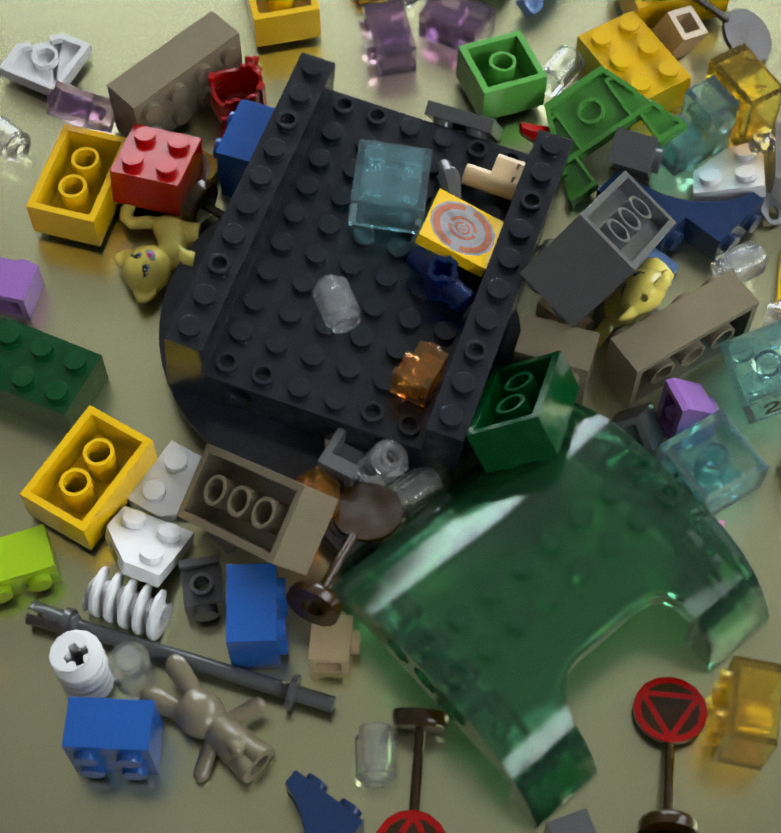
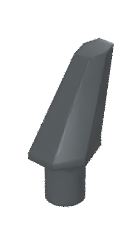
[436,159,461,199]

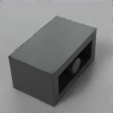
[606,127,664,181]

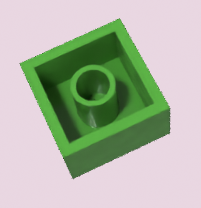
[456,30,548,119]

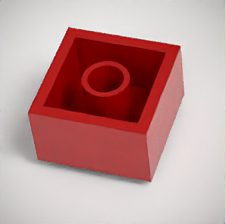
[110,123,203,216]

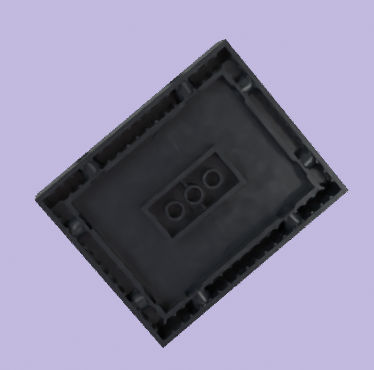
[164,52,573,483]

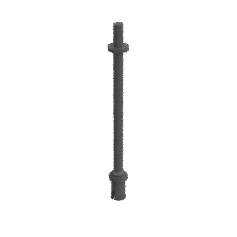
[25,600,336,712]

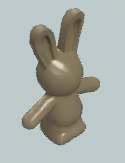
[139,654,275,783]

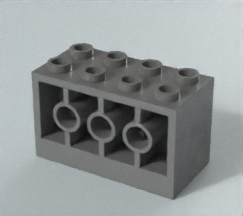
[520,170,677,328]

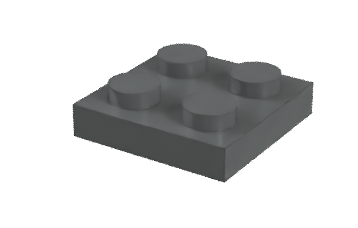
[424,100,504,143]

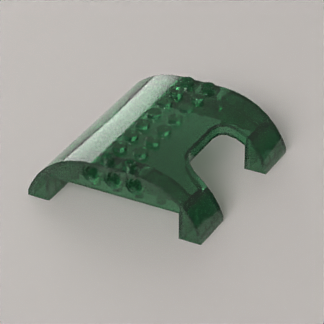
[329,403,770,829]

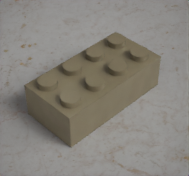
[107,10,243,137]
[602,270,760,409]
[176,443,339,576]

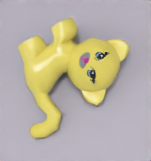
[114,204,201,303]
[593,257,674,349]

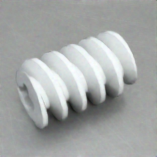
[82,566,174,641]
[49,630,114,698]

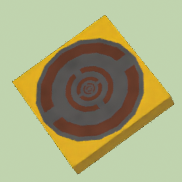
[414,188,504,277]

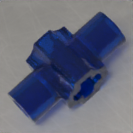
[406,245,475,312]

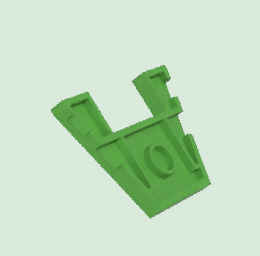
[543,66,688,206]

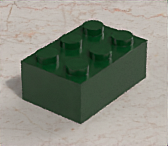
[0,316,108,434]
[466,350,579,473]

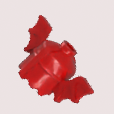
[208,55,267,138]

